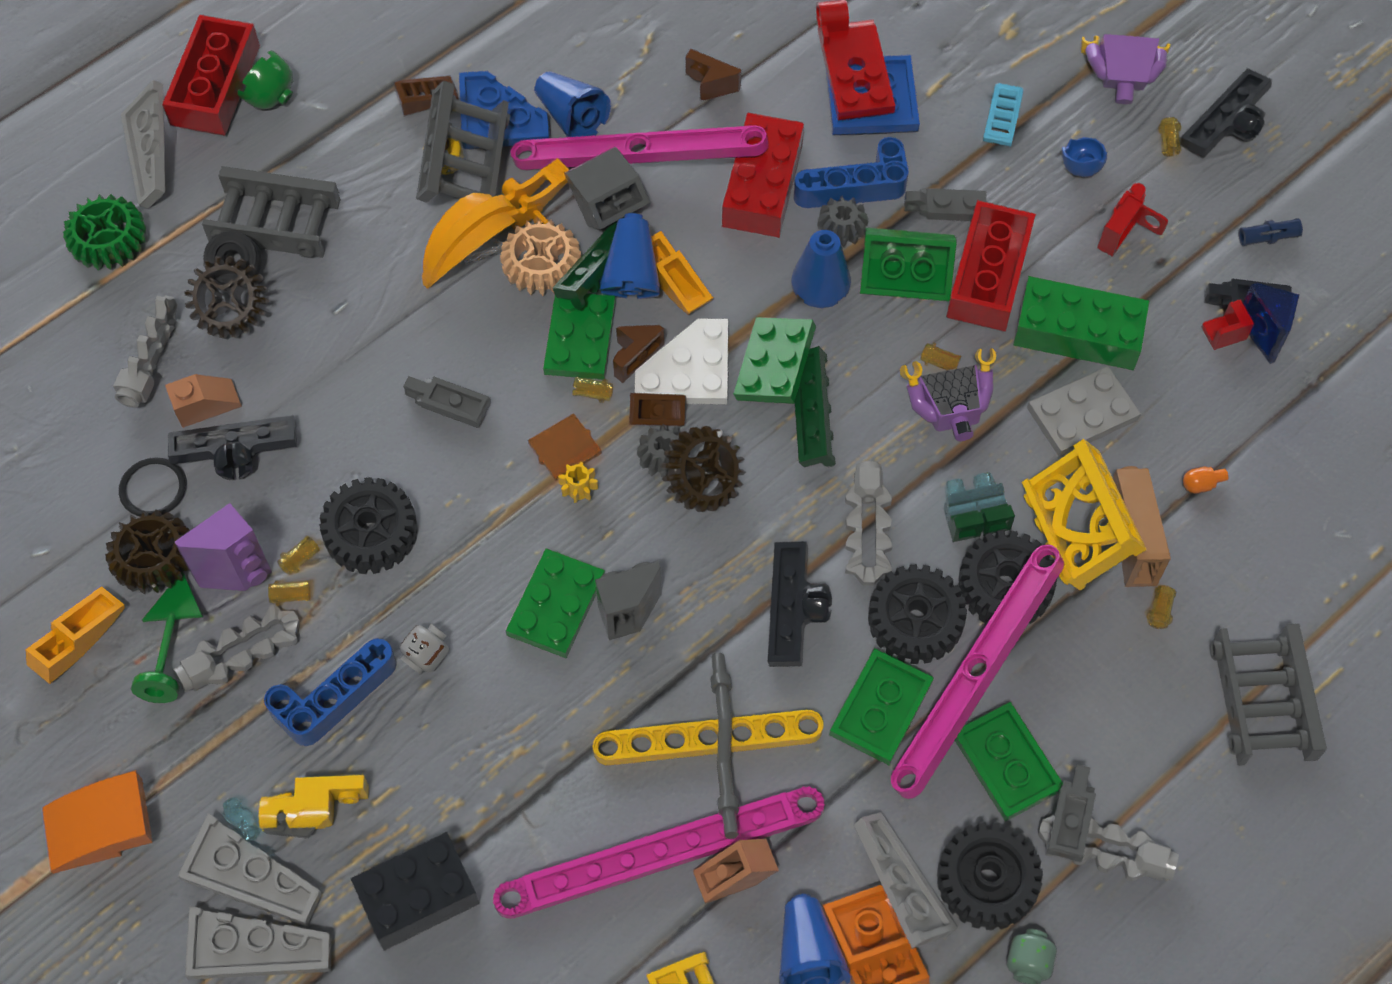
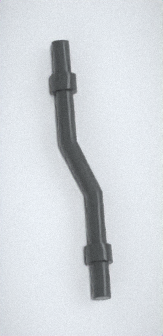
[710,653,739,839]

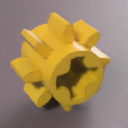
[558,461,598,503]

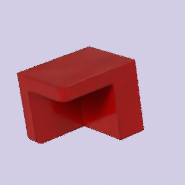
[1202,299,1254,350]

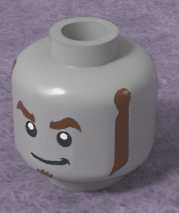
[399,624,449,674]

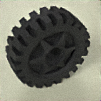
[319,477,417,574]
[958,530,1057,624]
[868,564,967,664]
[937,822,1043,930]

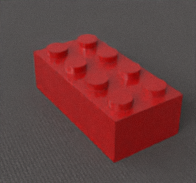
[162,15,260,135]
[722,112,804,238]
[947,200,1036,332]

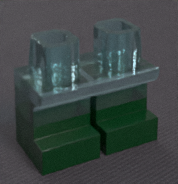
[944,472,1015,542]

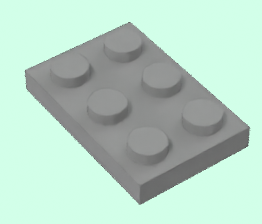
[1027,366,1141,457]

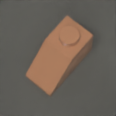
[165,374,242,428]
[693,839,779,903]

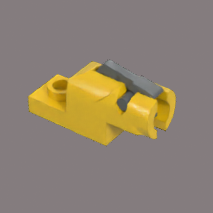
[259,775,369,838]

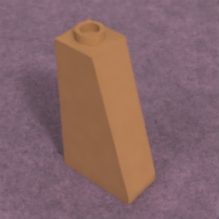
[1113,466,1170,587]

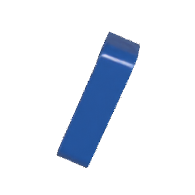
[793,137,909,208]
[264,638,396,746]

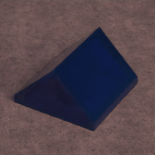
[1243,283,1299,364]

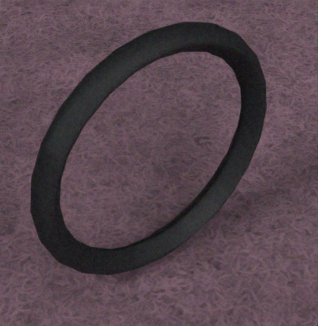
[119,457,186,517]

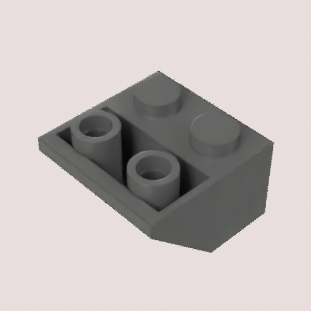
[564,147,650,230]
[595,561,662,640]

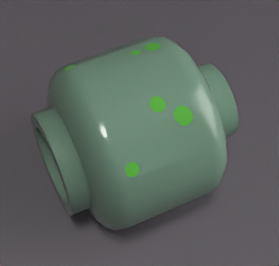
[1007,929,1057,984]

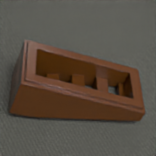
[394,76,459,116]

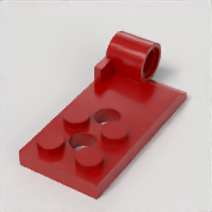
[816,0,895,120]

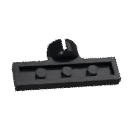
[1180,68,1272,157]
[168,415,297,480]
[767,541,832,667]

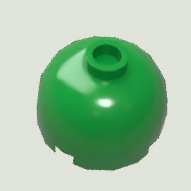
[238,51,293,109]

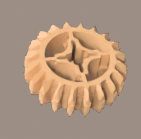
[500,219,581,296]

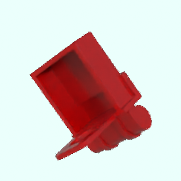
[1097,183,1168,257]

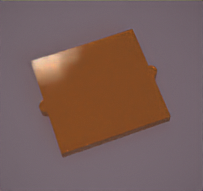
[528,413,602,481]

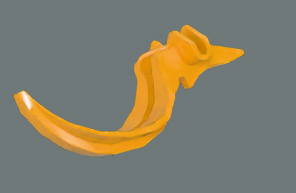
[422,158,569,288]

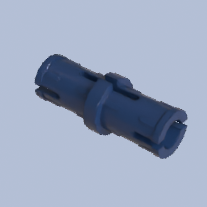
[1238,218,1303,246]

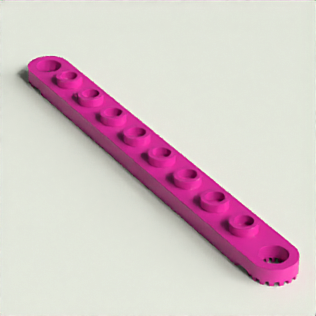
[493,786,824,919]

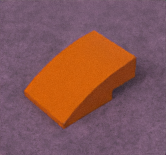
[42,770,153,874]
[823,884,930,984]

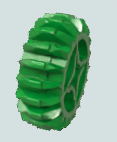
[63,194,146,271]

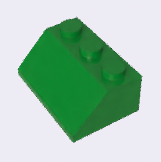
[860,228,957,301]

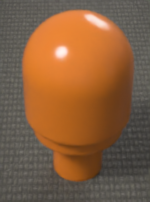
[1183,466,1228,494]

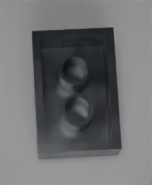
[350,832,480,951]

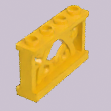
[1022,439,1147,591]

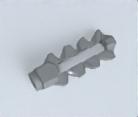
[113,295,177,408]
[845,461,892,586]
[173,603,300,692]
[1038,814,1179,881]

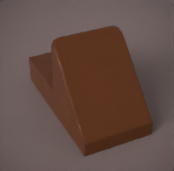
[685,49,742,101]
[613,325,664,383]
[629,393,686,426]

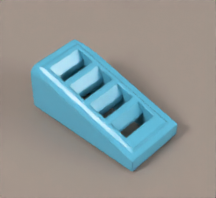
[983,83,1024,147]

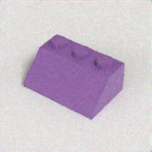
[175,503,272,591]

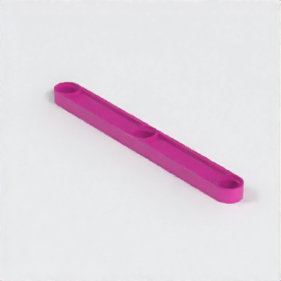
[511,126,769,170]
[891,544,1064,799]

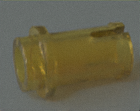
[1158,117,1182,156]
[920,343,961,370]
[572,376,613,403]
[277,535,320,575]
[268,580,310,606]
[1147,585,1176,629]

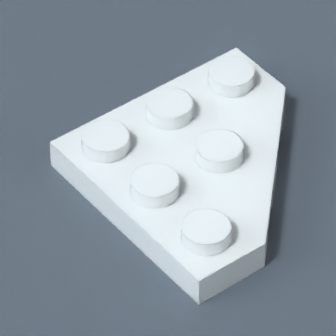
[635,319,728,404]

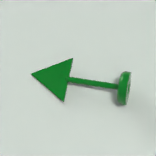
[131,571,203,703]

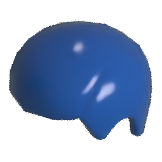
[1062,137,1107,178]

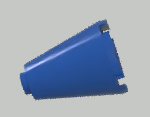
[534,72,611,137]
[600,213,660,299]
[791,230,851,308]
[779,894,851,984]

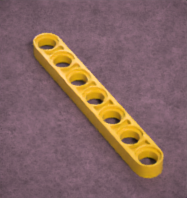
[593,710,823,765]

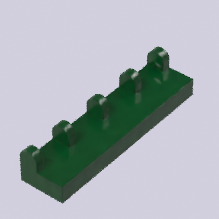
[553,217,624,310]
[795,346,836,467]

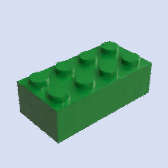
[1013,276,1150,371]

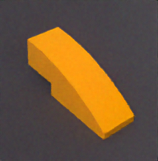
[651,231,713,315]
[25,586,125,684]

